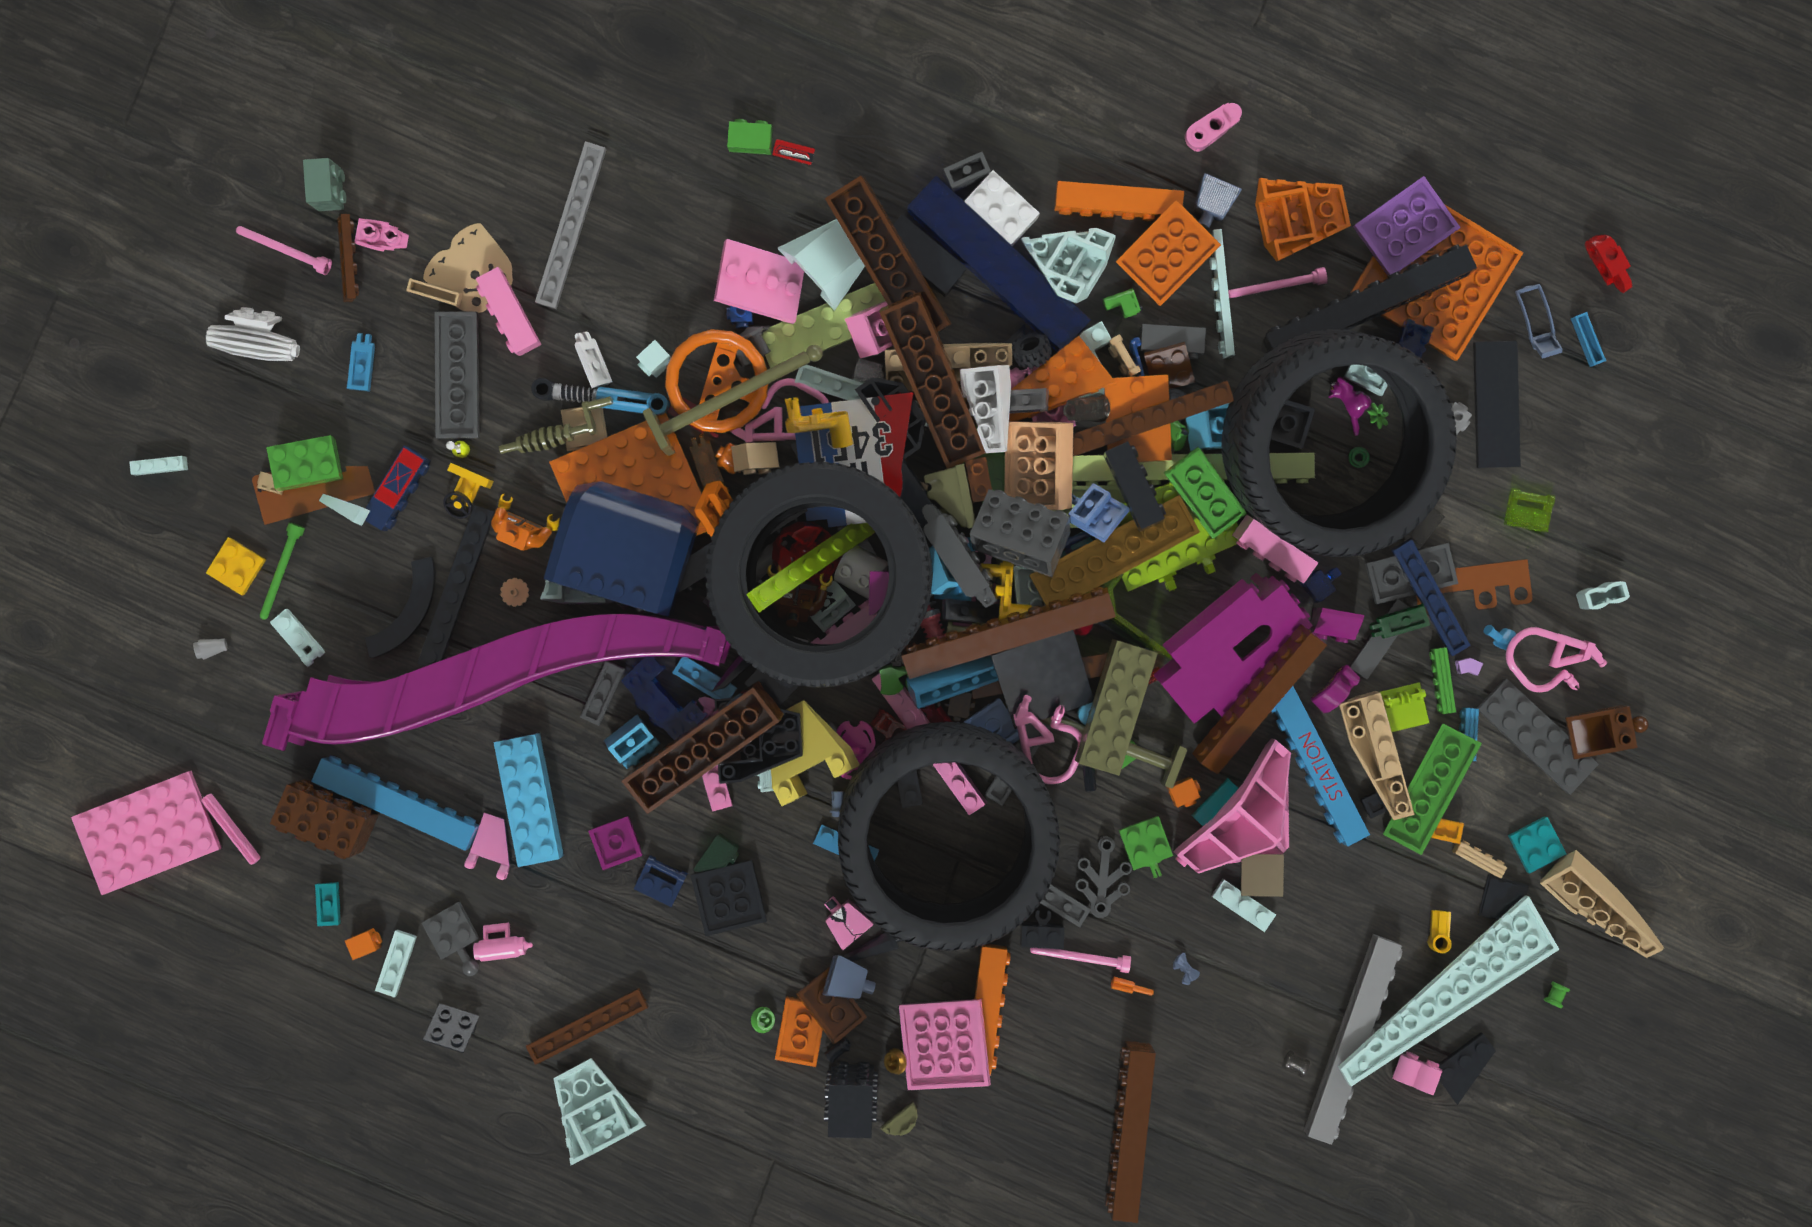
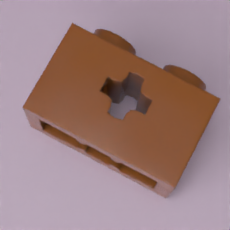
[965,457,992,504]

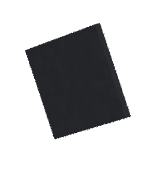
[991,630,1094,729]

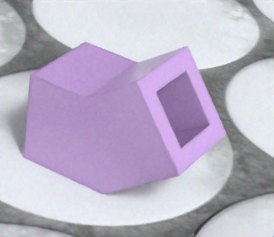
[1455,658,1483,675]

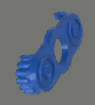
[1129,337,1144,376]

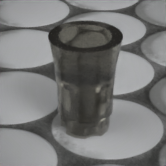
[1063,393,1110,423]

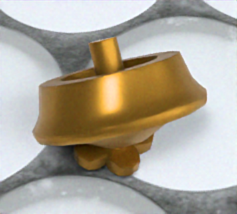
[884,1048,907,1074]

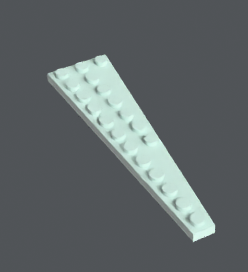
[1338,895,1559,1086]

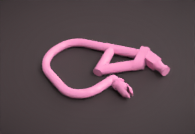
[730,378,829,443]
[1506,627,1607,692]
[1013,695,1082,784]

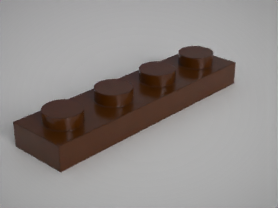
[337,214,359,302]

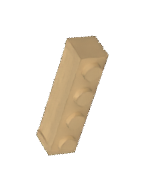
[406,278,463,307]
[1452,840,1507,878]

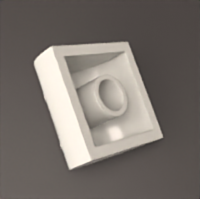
[834,545,889,600]

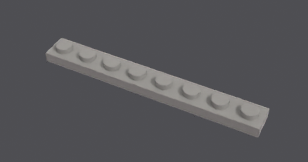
[535,141,606,310]

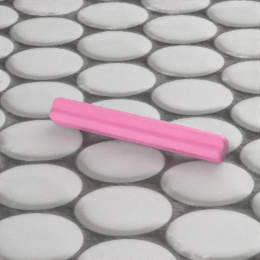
[201,794,261,865]

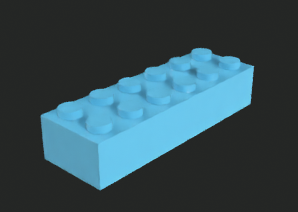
[494,733,564,867]

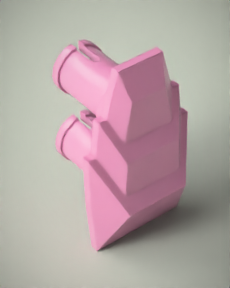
[354,218,409,252]

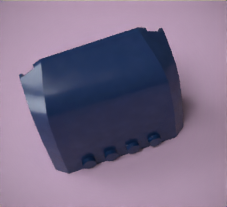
[544,481,700,616]

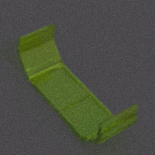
[1104,574,1173,661]

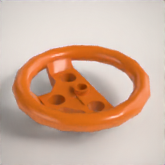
[665,329,768,433]

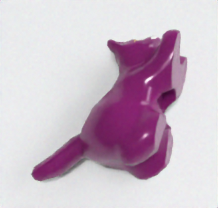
[1328,376,1371,436]

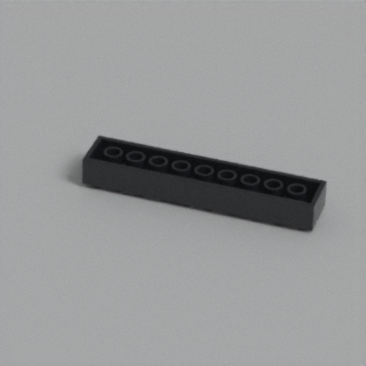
[1263,244,1477,351]

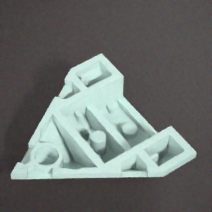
[1021,228,1116,303]

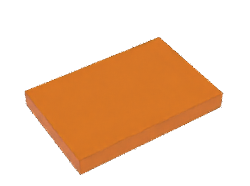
[775,996,823,1067]

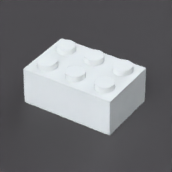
[964,170,1040,249]

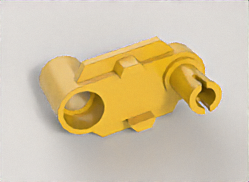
[785,397,853,448]
[981,561,1032,620]

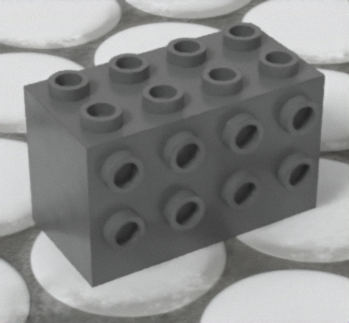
[970,489,1071,577]

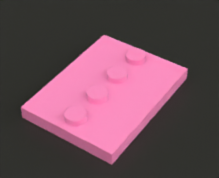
[714,239,804,324]

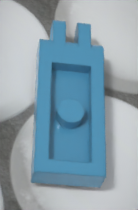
[347,333,375,392]

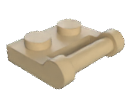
[1108,334,1141,377]

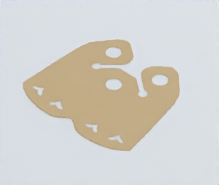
[423,223,513,313]

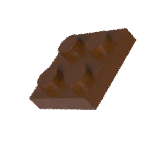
[1144,342,1195,389]

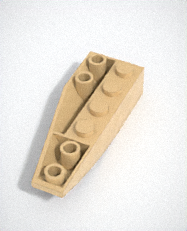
[884,343,1012,391]
[1339,691,1414,820]

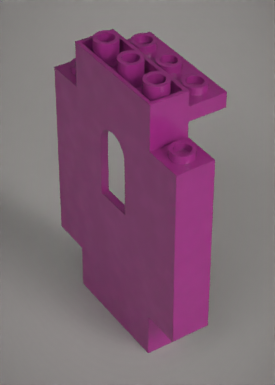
[1154,573,1313,724]

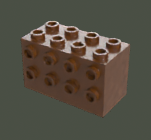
[270,779,380,859]

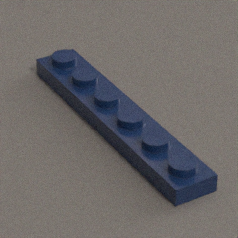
[1391,538,1471,656]

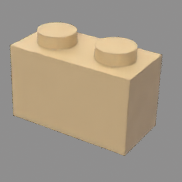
[731,442,779,475]

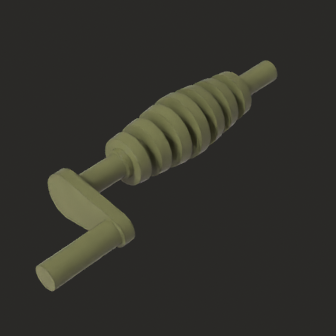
[499,396,613,454]

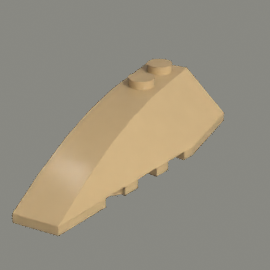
[1540,850,1664,958]

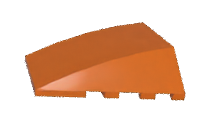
[1255,178,1351,262]

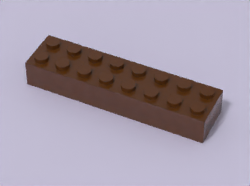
[825,176,951,332]
[879,292,986,469]
[622,681,784,814]
[1105,1041,1156,1223]

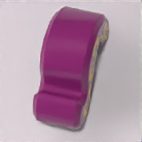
[1311,665,1360,713]

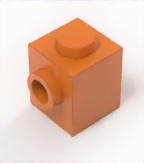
[1167,777,1201,807]

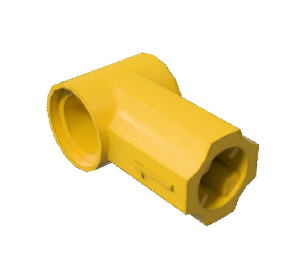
[1427,910,1452,953]

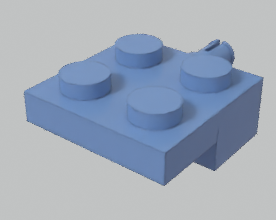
[1068,483,1129,542]

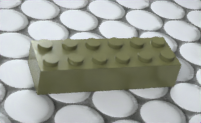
[1075,639,1158,776]

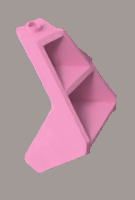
[1173,738,1291,874]

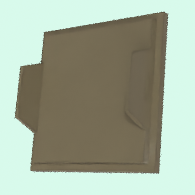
[1241,854,1284,897]

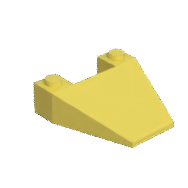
[771,700,860,806]

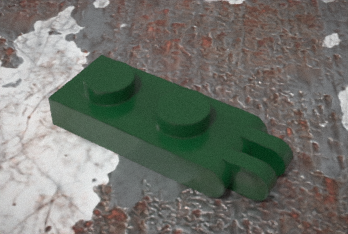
[1369,604,1430,639]

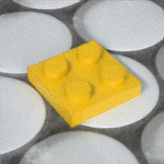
[206,537,266,595]

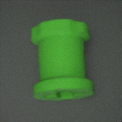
[1544,981,1570,1009]

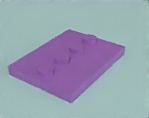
[1353,176,1461,276]

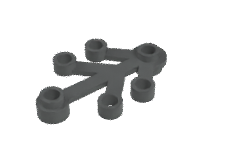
[1075,836,1132,918]

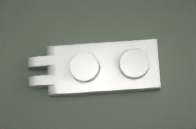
[575,331,612,388]

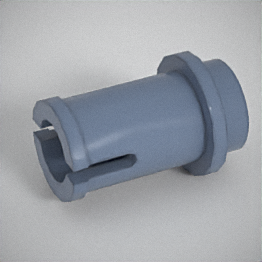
[829,791,845,817]

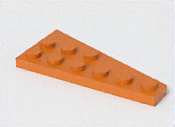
[1009,336,1117,421]

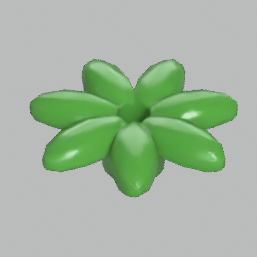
[1367,403,1389,429]

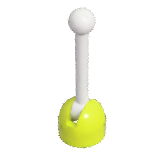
[446,441,470,458]

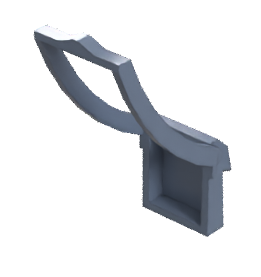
[1515,284,1562,358]

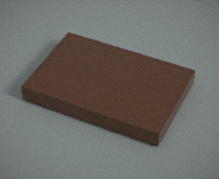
[796,967,867,1044]

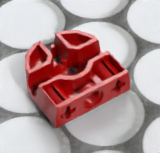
[772,521,844,589]

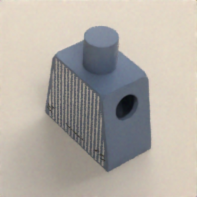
[1194,173,1242,229]

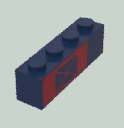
[365,445,431,531]

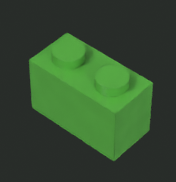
[727,119,773,155]

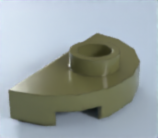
[880,1101,917,1136]

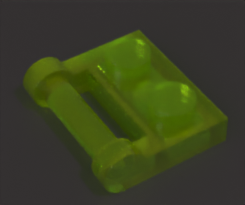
[1504,488,1555,533]

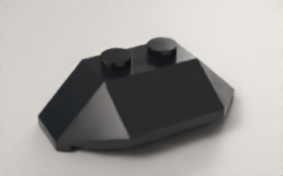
[855,377,926,460]

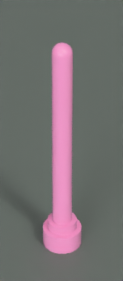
[236,226,332,275]
[1228,267,1327,298]
[1030,948,1131,973]

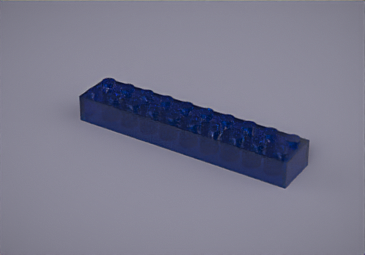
[907,176,1091,352]

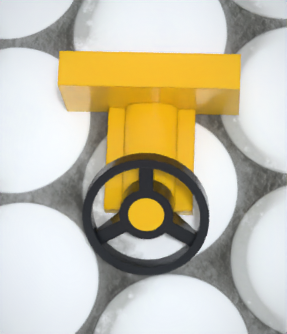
[443,463,494,519]

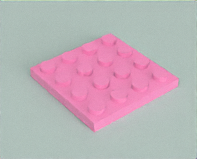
[899,999,991,1090]

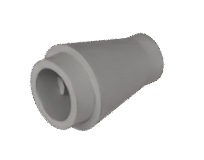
[193,638,228,660]

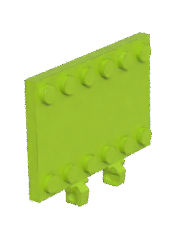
[1115,464,1238,592]

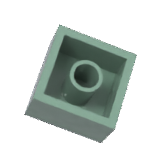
[303,158,346,211]

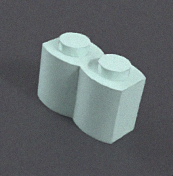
[1576,581,1630,609]

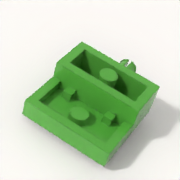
[1119,816,1173,878]

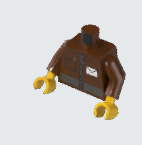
[767,565,833,628]

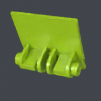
[1380,682,1429,732]

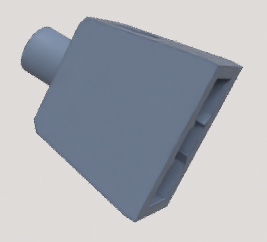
[822,955,876,999]

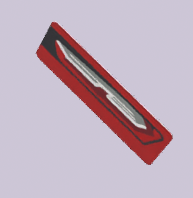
[772,139,815,165]

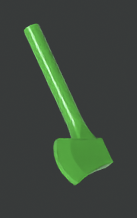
[879,664,907,695]

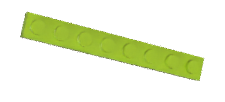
[746,523,875,612]

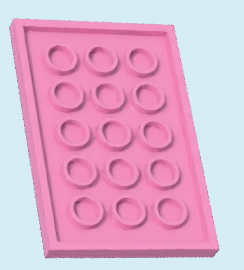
[71,771,222,895]

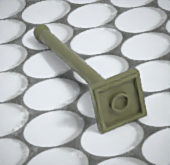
[643,345,823,456]
[1003,700,1187,789]

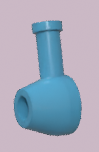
[1484,625,1516,650]

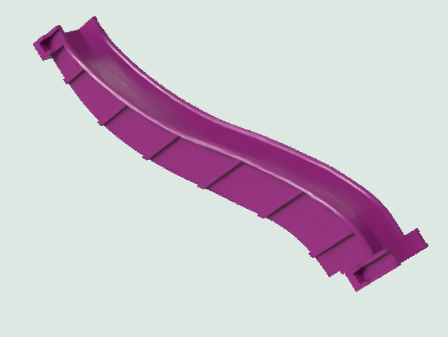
[262,614,731,751]

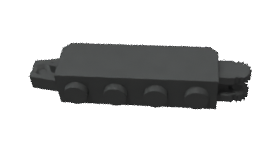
[922,504,997,608]

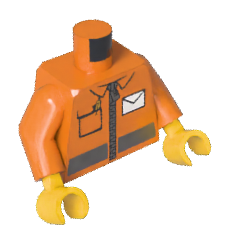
[491,494,560,551]

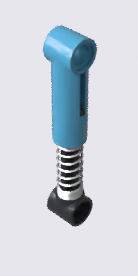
[531,378,670,416]

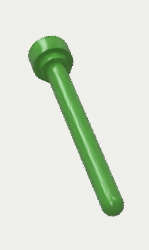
[260,522,305,620]

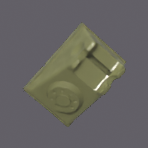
[924,464,976,528]

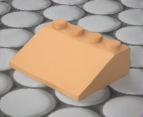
[1004,421,1073,510]

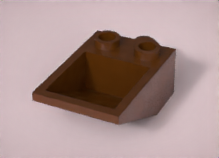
[1565,705,1649,759]

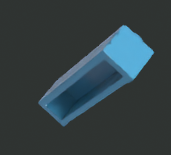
[1571,312,1606,367]
[1459,708,1479,761]

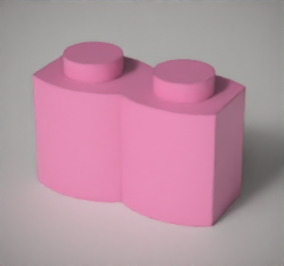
[1392,1051,1442,1095]

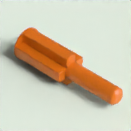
[1111,976,1154,996]

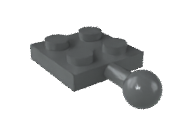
[422,902,480,976]

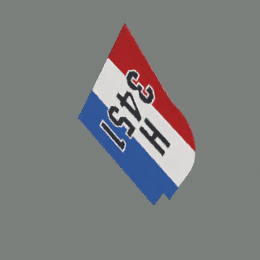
[795,392,913,527]

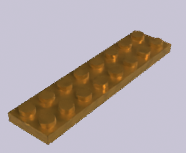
[1029,495,1200,606]

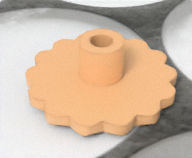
[500,578,529,607]

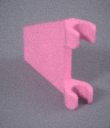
[464,813,510,880]

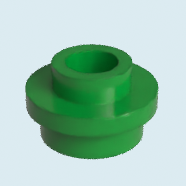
[1348,447,1370,468]

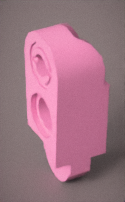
[1184,103,1242,152]

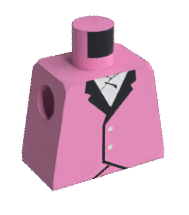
[824,896,874,950]

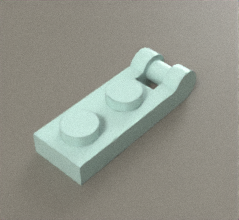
[270,609,325,667]

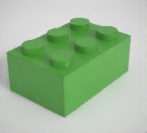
[266,435,343,491]

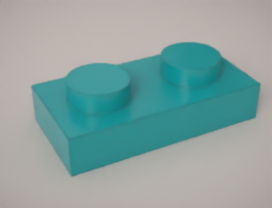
[315,882,341,926]

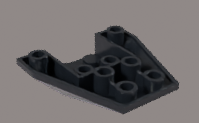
[714,698,803,784]

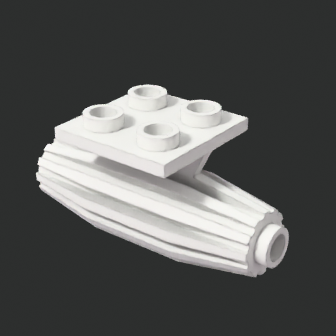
[206,307,300,361]

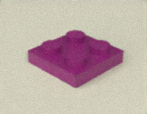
[588,816,643,870]

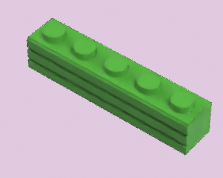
[1429,647,1456,714]

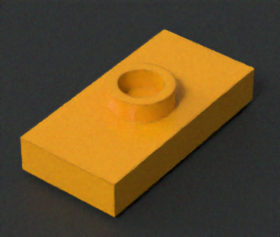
[1431,819,1464,844]

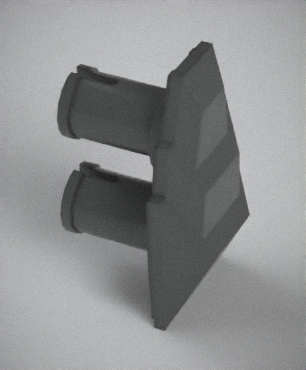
[736,325,771,368]

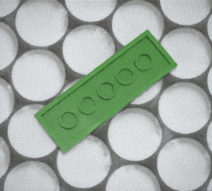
[1383,724,1482,855]

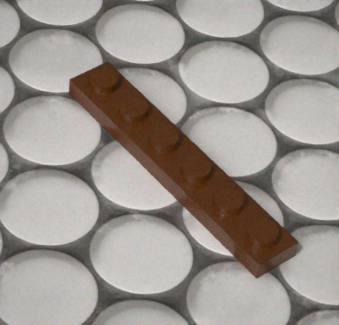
[526,988,649,1065]

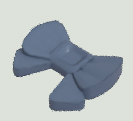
[1173,953,1200,985]

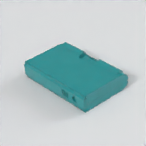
[1191,778,1239,826]

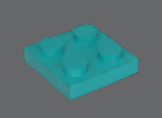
[1508,816,1566,873]

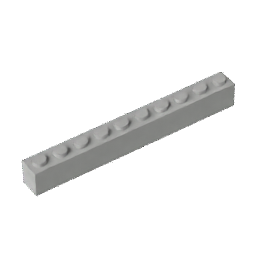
[1304,934,1402,1145]

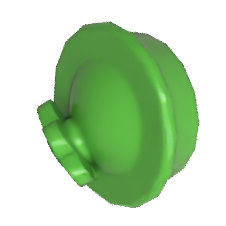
[751,1007,775,1033]

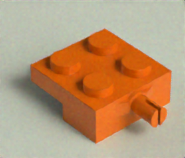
[694,480,733,538]

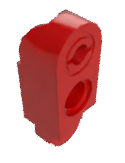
[1585,235,1632,293]

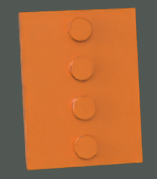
[1116,200,1221,306]
[1104,375,1172,462]

